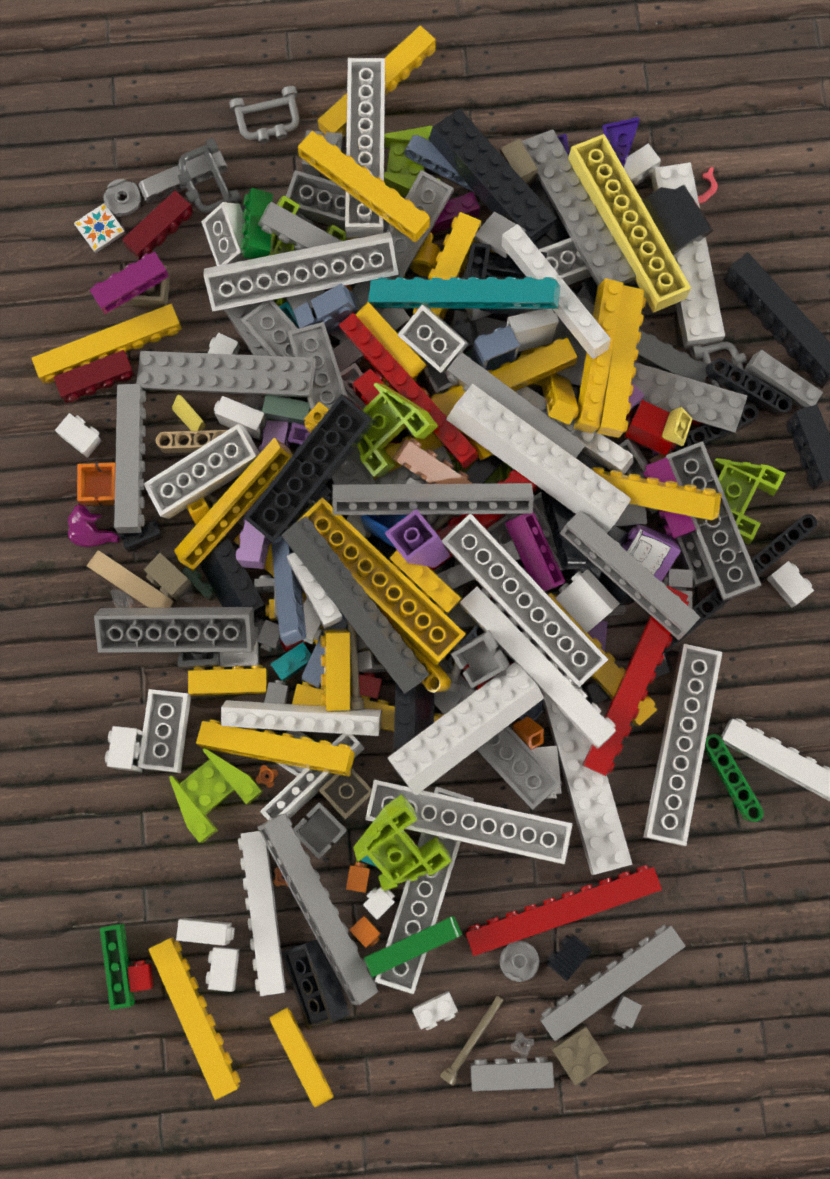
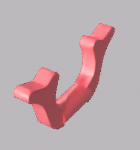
[698,167,718,204]

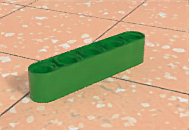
[704,734,763,822]
[364,916,462,977]

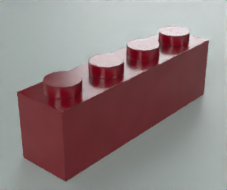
[122,190,193,260]
[53,350,135,403]

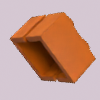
[77,463,116,506]

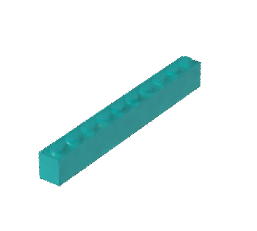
[368,277,560,309]

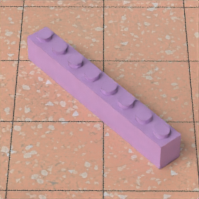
[236,420,291,569]

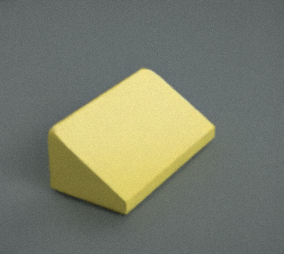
[172,395,206,431]
[662,407,693,446]

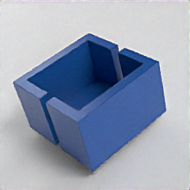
[361,514,409,548]

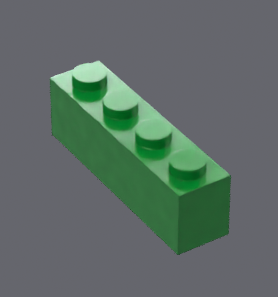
[241,188,273,259]
[100,923,135,1010]

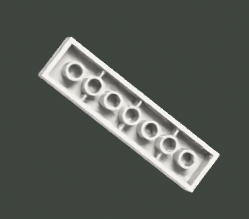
[388,662,544,796]

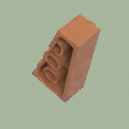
[393,438,472,484]

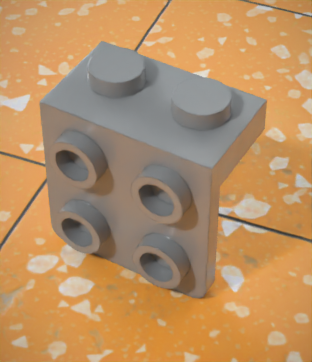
[255,575,279,622]

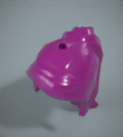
[68,504,121,547]

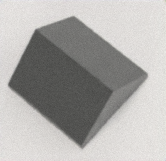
[178,652,220,670]

